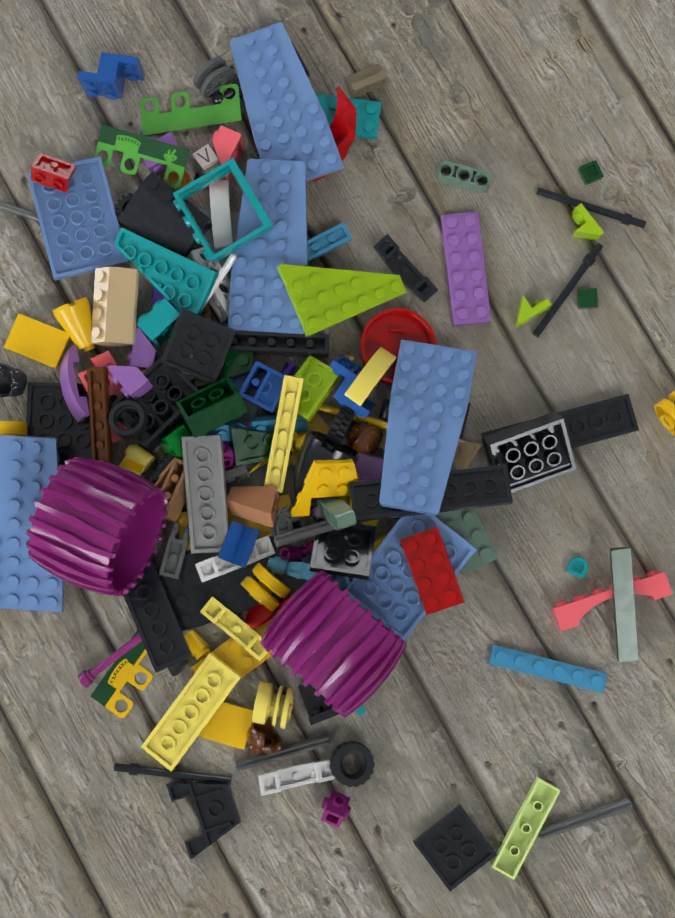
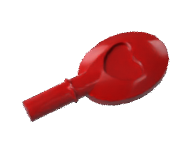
[245,593,293,628]

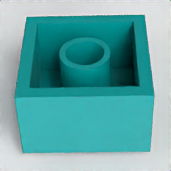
[137,298,180,348]

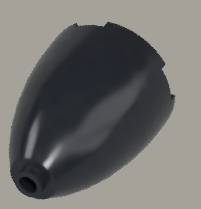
[294,430,360,509]

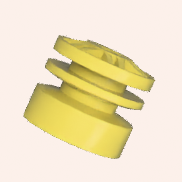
[252,681,294,729]

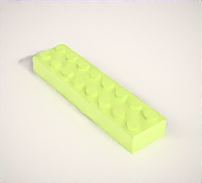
[491,776,561,880]

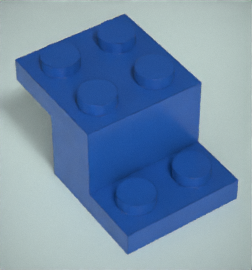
[77,52,145,100]
[329,354,377,418]
[230,361,284,413]

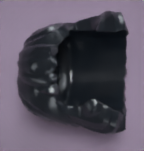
[0,363,27,398]

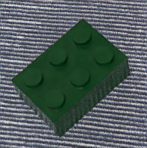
[175,376,248,438]

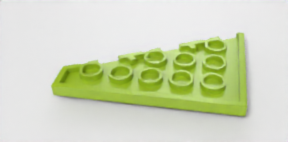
[277,264,407,337]

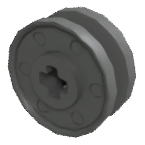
[193,57,234,98]
[271,505,314,547]

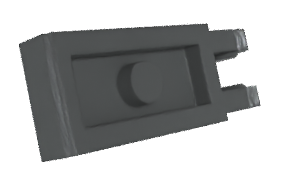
[159,522,190,579]

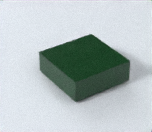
[578,160,604,186]
[577,288,598,309]

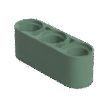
[436,161,491,193]
[317,497,356,530]

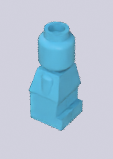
[267,556,317,580]

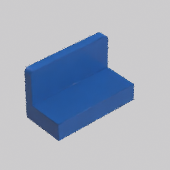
[218,521,260,568]

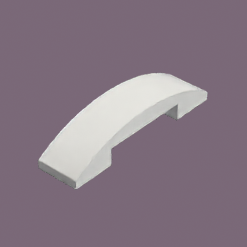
[209,180,233,249]
[195,535,275,583]
[258,759,335,796]

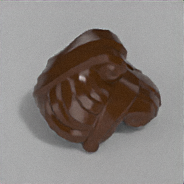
[348,421,383,454]
[247,720,283,755]

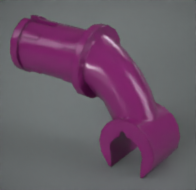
[280,540,314,562]

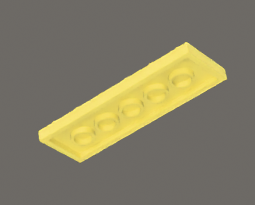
[141,652,242,771]

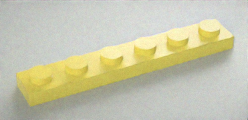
[264,375,304,493]

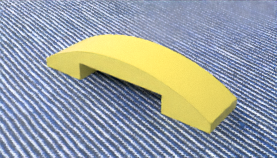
[345,347,397,406]
[200,596,268,662]

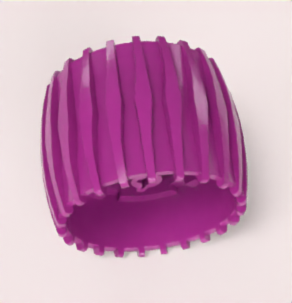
[26,457,168,597]
[260,571,407,718]

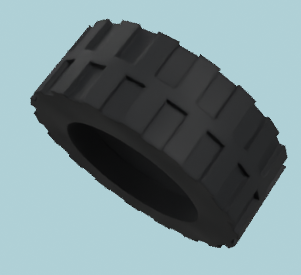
[329,741,375,787]

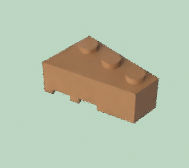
[154,458,187,522]

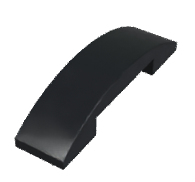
[373,234,438,303]

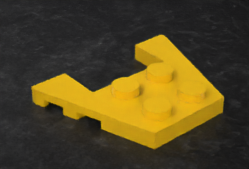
[290,459,359,517]

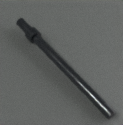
[536,187,646,229]
[532,243,603,338]
[114,763,232,785]

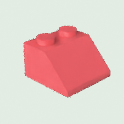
[212,125,245,181]

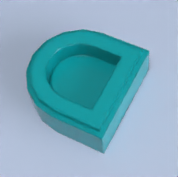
[565,557,588,579]

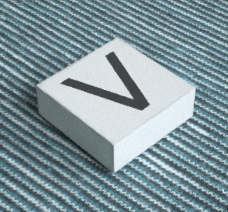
[193,144,219,171]

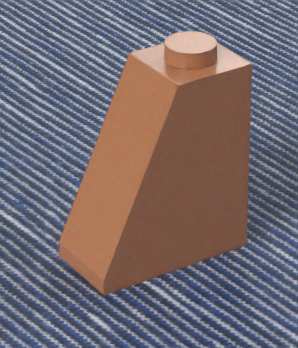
[227,486,280,527]

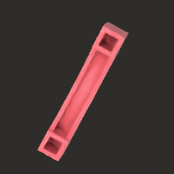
[551,569,673,631]

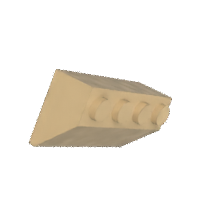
[91,266,139,347]

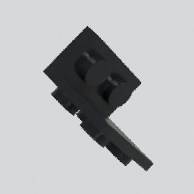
[298,684,339,725]

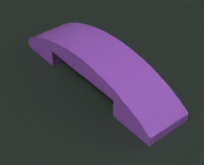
[60,345,90,422]

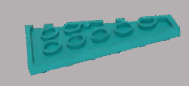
[114,227,219,315]

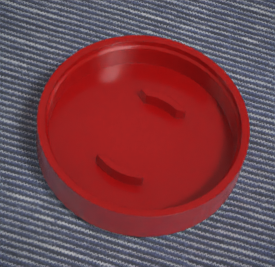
[359,308,436,385]

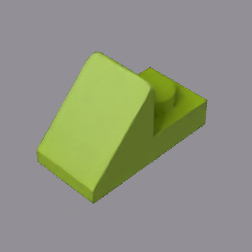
[572,203,604,240]
[515,296,552,328]

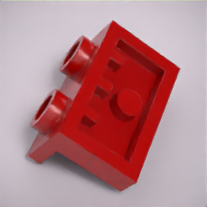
[31,153,76,193]

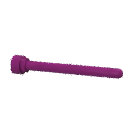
[78,634,142,688]

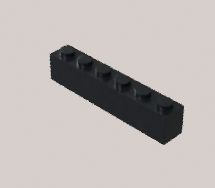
[229,331,330,358]

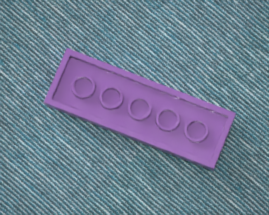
[440,211,491,327]

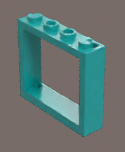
[173,158,274,264]

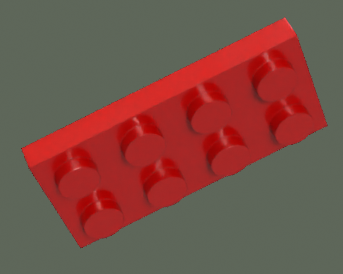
[400,526,465,615]

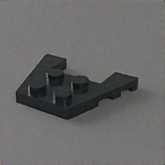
[166,782,241,859]

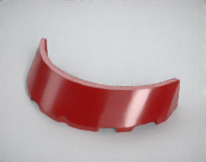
[254,86,357,182]

